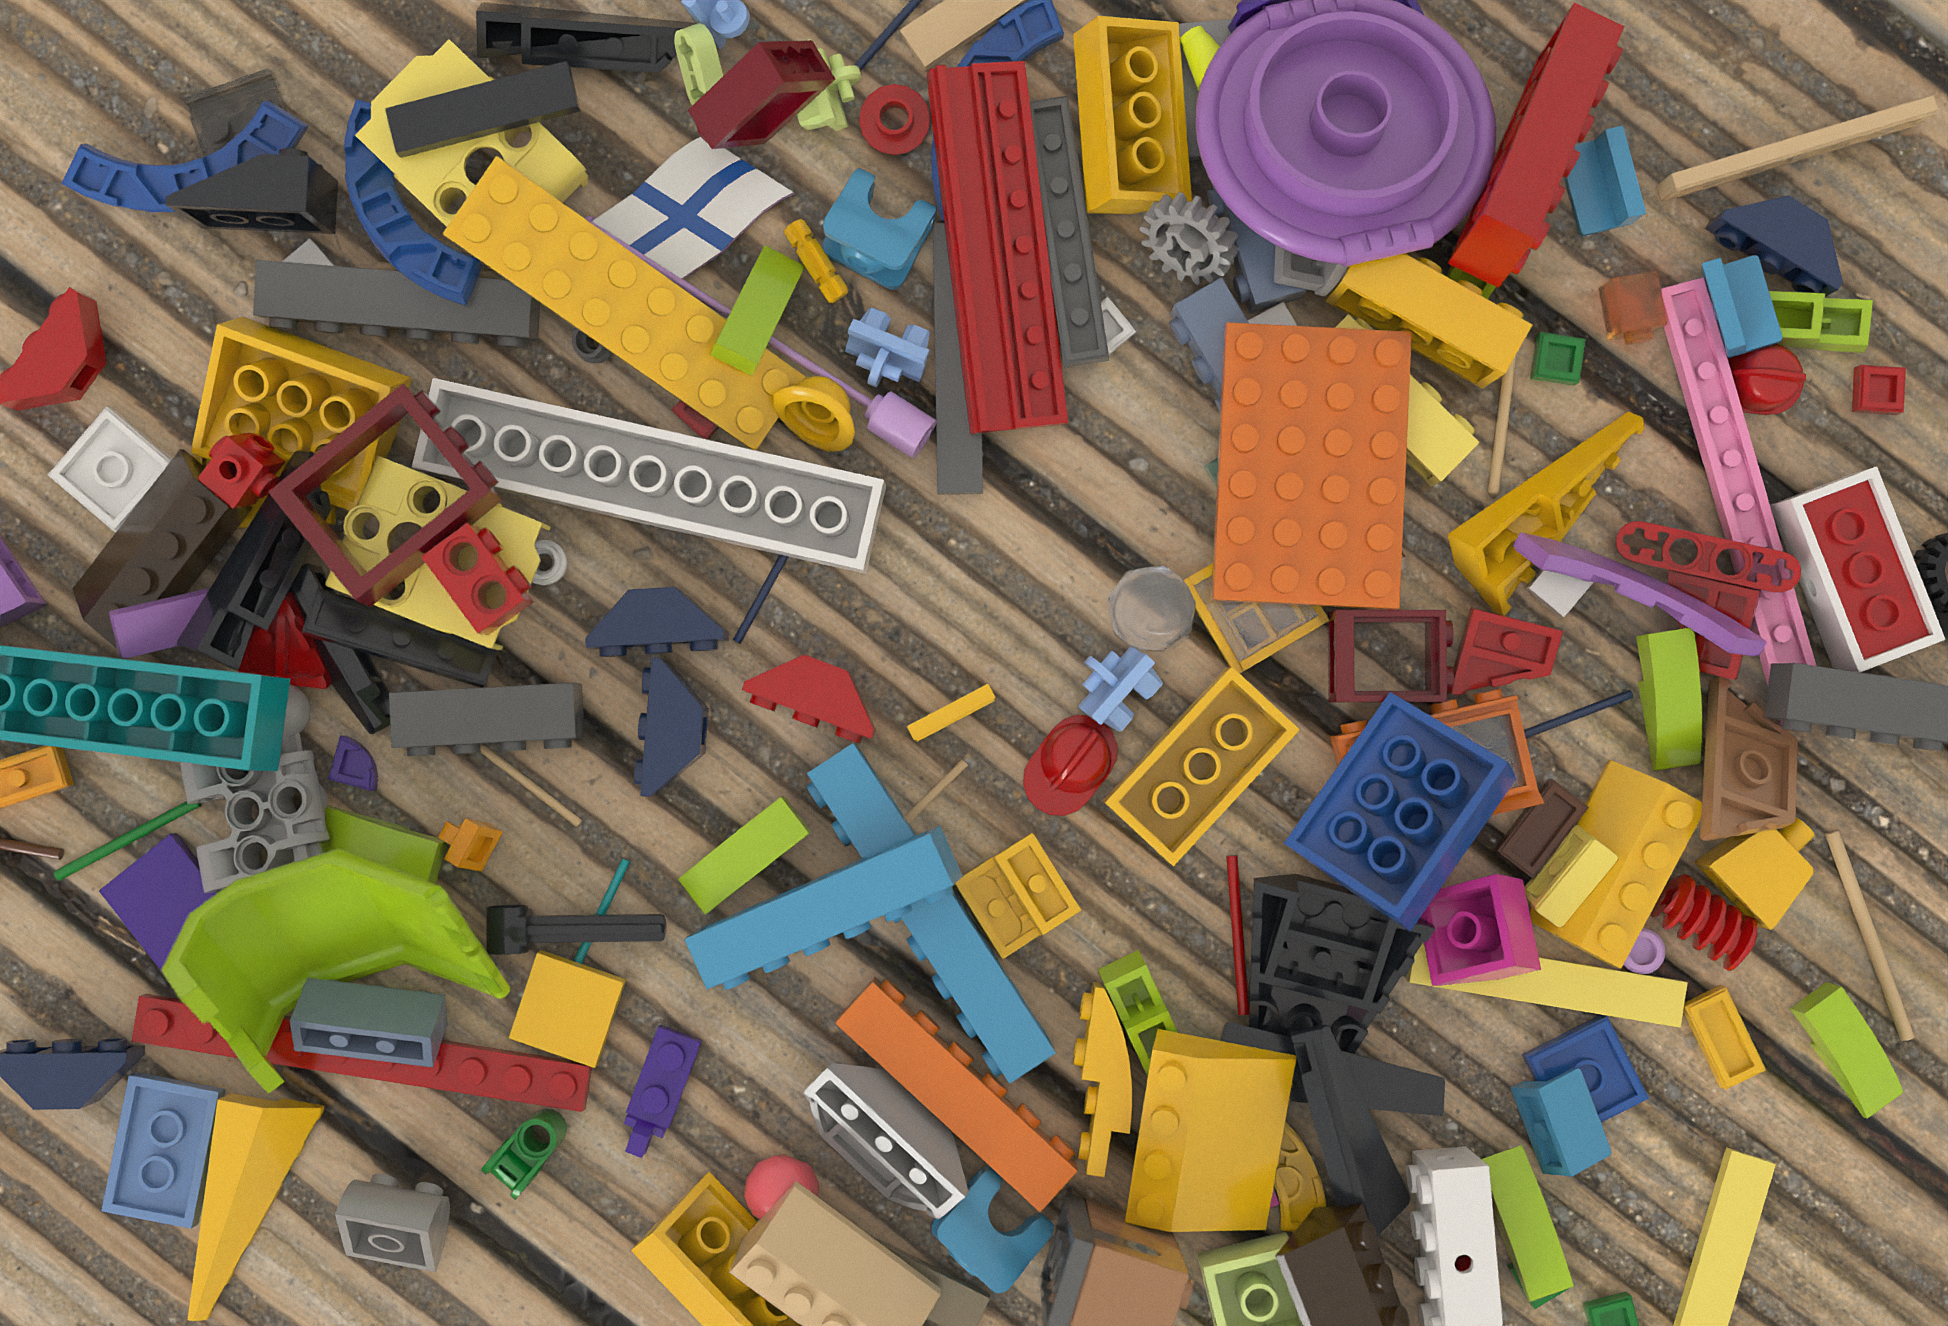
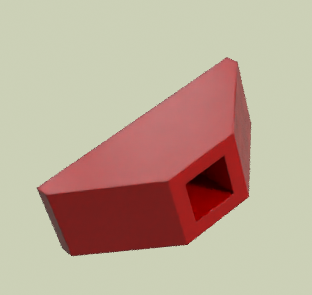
[0,287,107,411]
[741,655,876,744]

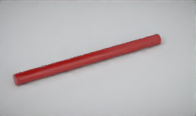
[1226,855,1249,1015]

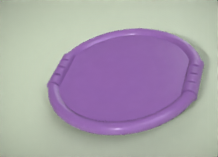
[1195,0,1496,267]

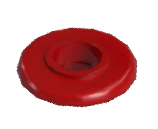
[859,84,931,155]

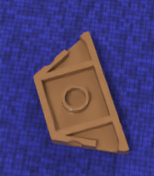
[1700,676,1798,841]

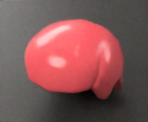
[744,1154,819,1220]

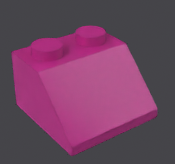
[1421,874,1541,986]

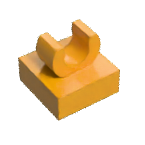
[438,818,503,872]

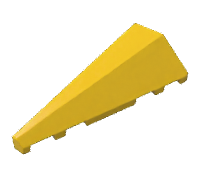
[1447,412,1645,616]
[187,1093,324,1321]

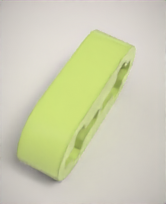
[674,23,723,105]

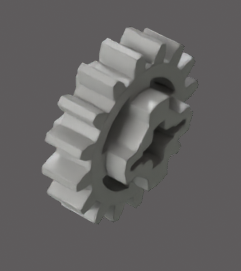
[1140,192,1239,285]

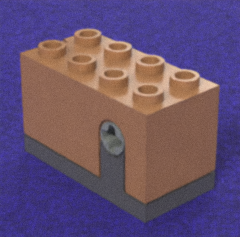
[1039,1193,1193,1326]

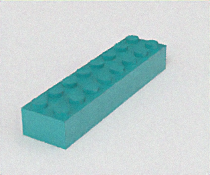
[0,645,290,771]

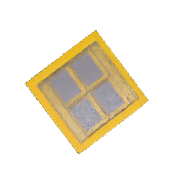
[1180,563,1330,674]

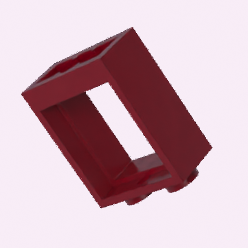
[688,40,836,149]
[1328,610,1454,703]

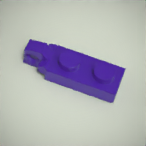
[624,1024,703,1158]

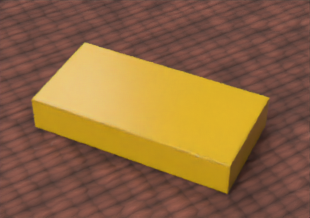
[907,684,996,741]
[1683,985,1766,1090]

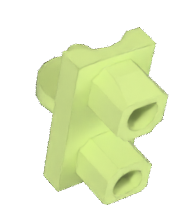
[797,39,862,131]

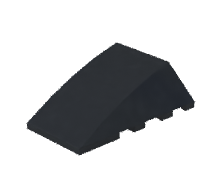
[1249,874,1436,1054]

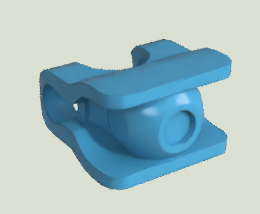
[822,168,937,290]
[931,1165,1054,1293]

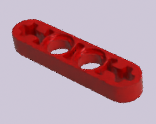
[1615,521,1801,593]

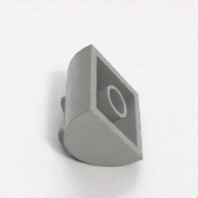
[335,1174,450,1272]

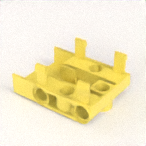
[355,39,588,269]
[325,455,551,650]

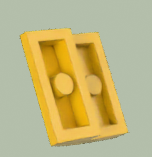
[954,833,1081,960]

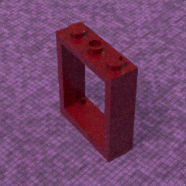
[268,383,502,607]

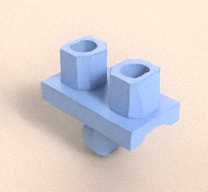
[681,0,750,50]
[845,307,930,387]
[1078,646,1163,732]

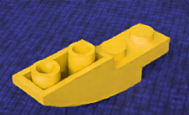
[1073,982,1132,1177]

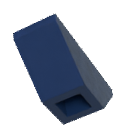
[1705,195,1843,297]
[585,587,729,657]
[634,658,709,797]
[0,1038,145,1110]

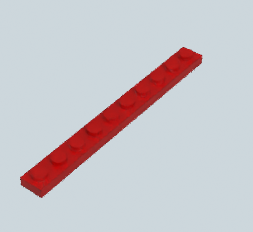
[131,994,592,1112]

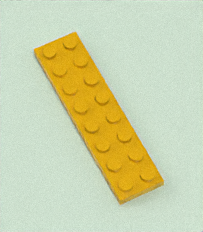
[443,156,806,451]

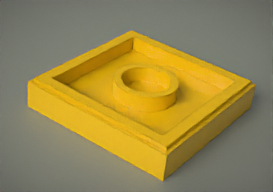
[509,950,627,1068]

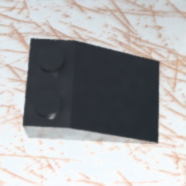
[166,148,338,234]

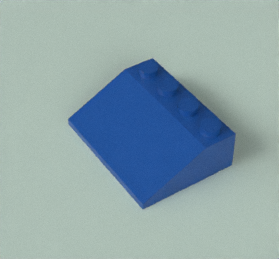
[1284,692,1517,931]

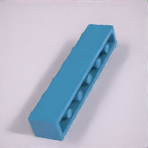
[684,825,963,990]

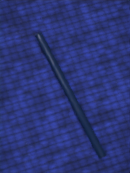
[854,0,922,71]
[733,555,788,644]
[1482,690,1633,752]

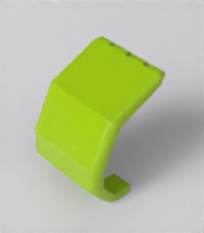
[161,848,510,1094]

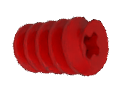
[1650,874,1758,971]

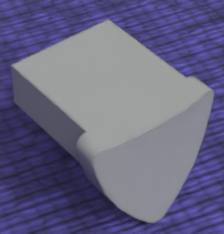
[1274,245,1349,296]

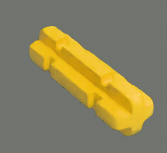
[784,219,848,303]

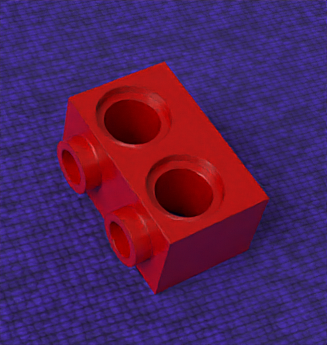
[421,523,533,635]

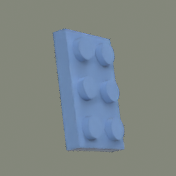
[101,1072,225,1229]

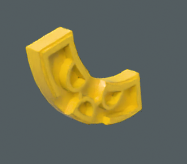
[1274,1121,1326,1232]

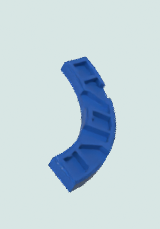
[931,0,1064,223]
[344,99,482,306]
[61,100,309,212]

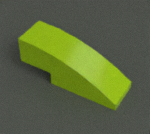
[710,245,805,376]
[1769,291,1873,353]
[1636,628,1702,771]
[678,796,812,915]
[321,805,448,884]
[1097,950,1178,1077]
[1790,982,1904,1119]
[1481,1145,1574,1302]

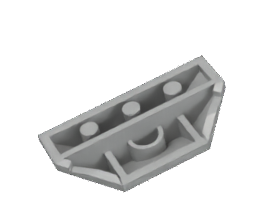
[803,1063,969,1220]

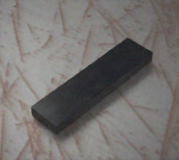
[385,61,581,158]
[302,588,499,688]

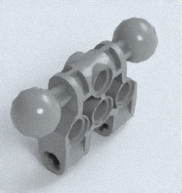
[180,684,330,893]

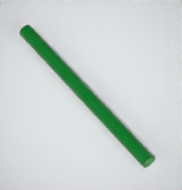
[53,801,201,881]

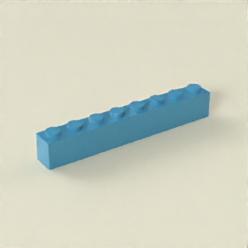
[806,743,1056,1084]

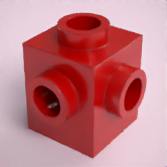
[198,433,285,509]

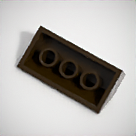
[72,449,253,648]
[1275,1203,1410,1326]

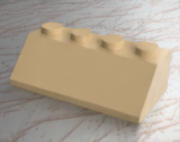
[729,1181,942,1326]

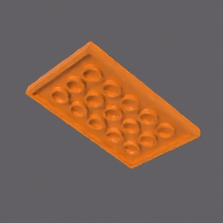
[1212,322,1412,610]

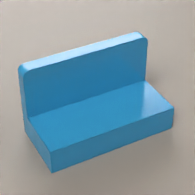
[1564,125,1646,237]
[1701,255,1782,358]
[1510,1069,1611,1177]

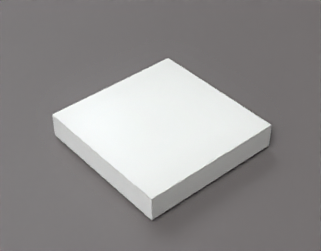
[48,406,172,533]

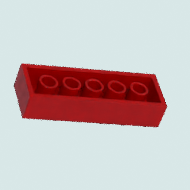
[1448,2,1625,288]

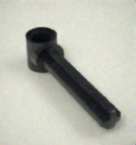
[486,905,667,955]

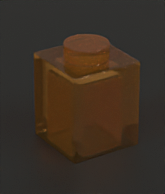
[1598,271,1667,345]

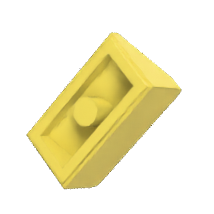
[1524,825,1618,927]

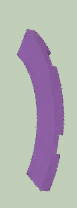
[1513,532,1767,656]

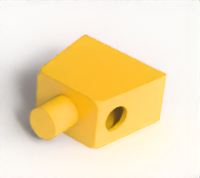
[1694,817,1815,930]

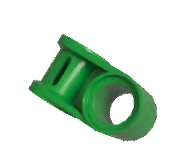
[480,1108,567,1200]

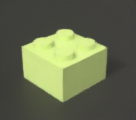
[1197,1232,1303,1326]

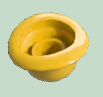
[773,376,855,452]

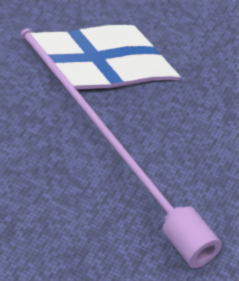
[584,137,937,459]

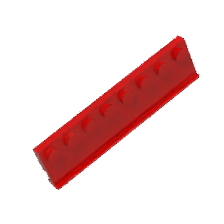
[927,61,1068,434]

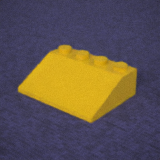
[191,317,412,511]
[1125,1029,1296,1232]

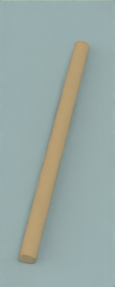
[1825,830,1915,1041]

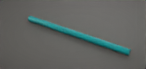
[573,858,630,964]

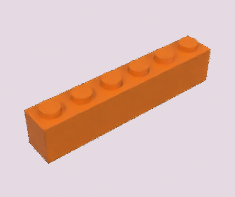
[835,977,1078,1212]

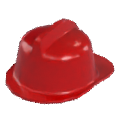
[1727,344,1806,415]
[1023,715,1118,816]

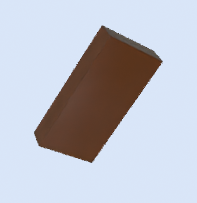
[1494,779,1589,879]

